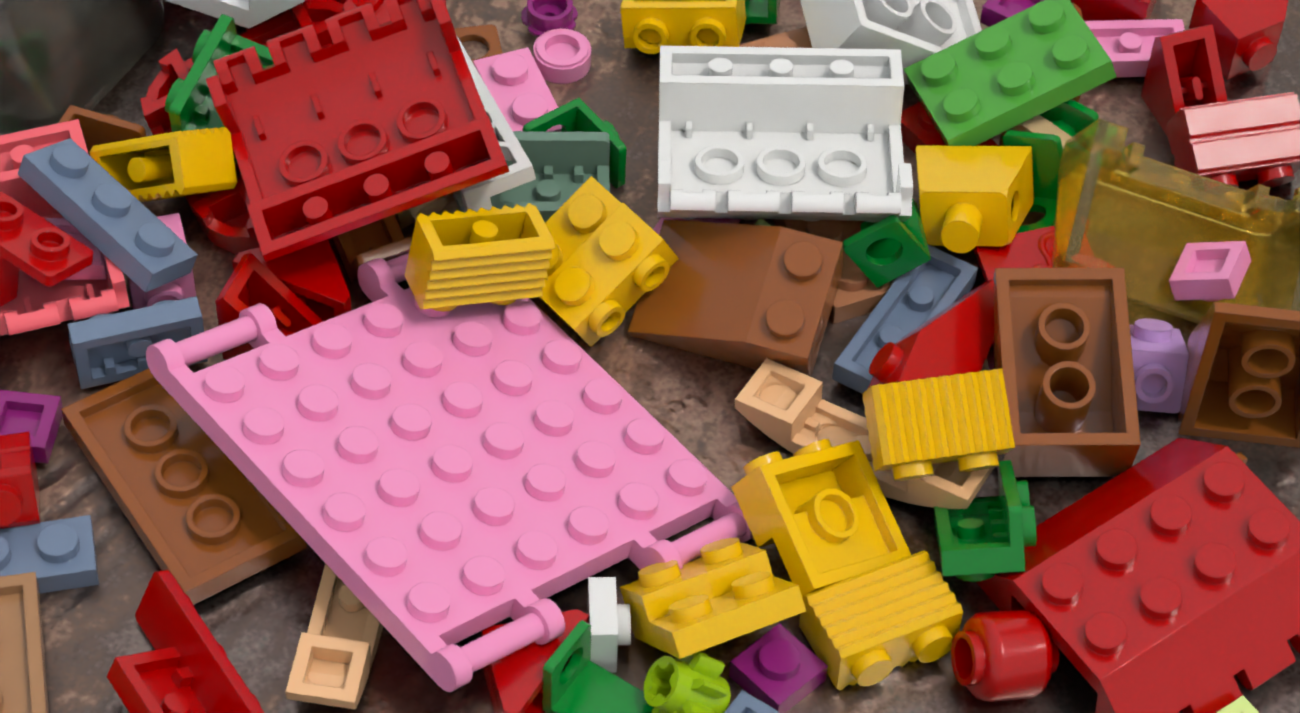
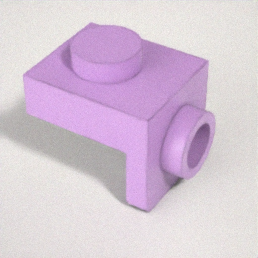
[1130,318,1189,413]

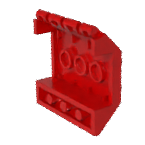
[206,0,509,262]
[976,438,1300,713]

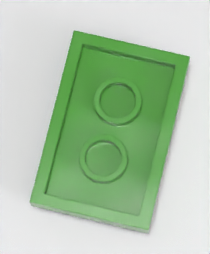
[904,0,1116,146]

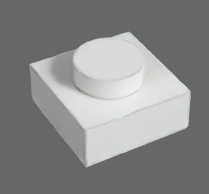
[587,577,631,673]

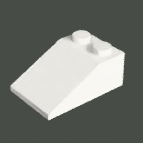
[800,0,982,84]

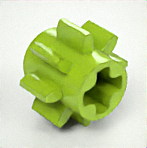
[643,652,731,713]

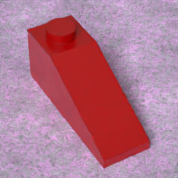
[868,278,994,388]

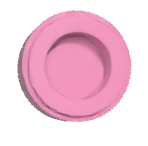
[533,28,591,84]

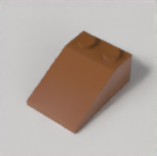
[628,219,844,377]
[994,268,1141,477]
[1178,302,1300,448]

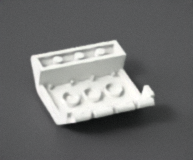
[657,46,913,222]

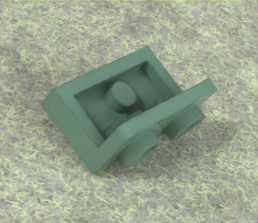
[490,131,610,222]

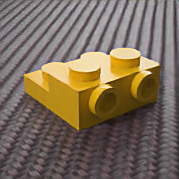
[620,0,746,54]
[539,176,679,347]
[731,439,911,598]
[620,538,806,659]

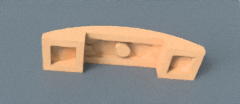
[735,358,995,509]
[286,563,383,710]

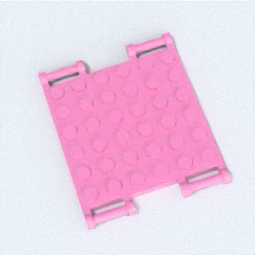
[146,253,753,692]

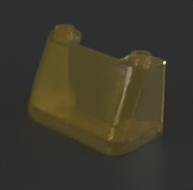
[1052,118,1300,324]

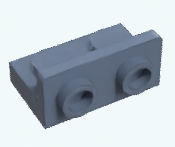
[68,296,208,389]

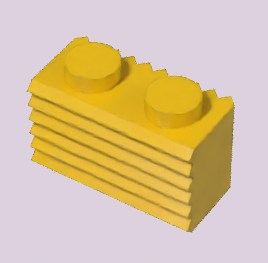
[90,127,238,202]
[404,203,555,312]
[863,369,1015,481]
[799,550,963,690]

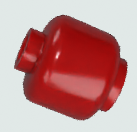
[951,610,1059,702]

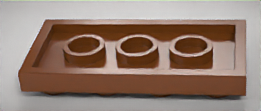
[61,368,307,605]

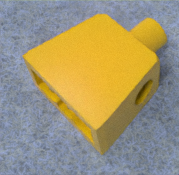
[916,145,1034,253]

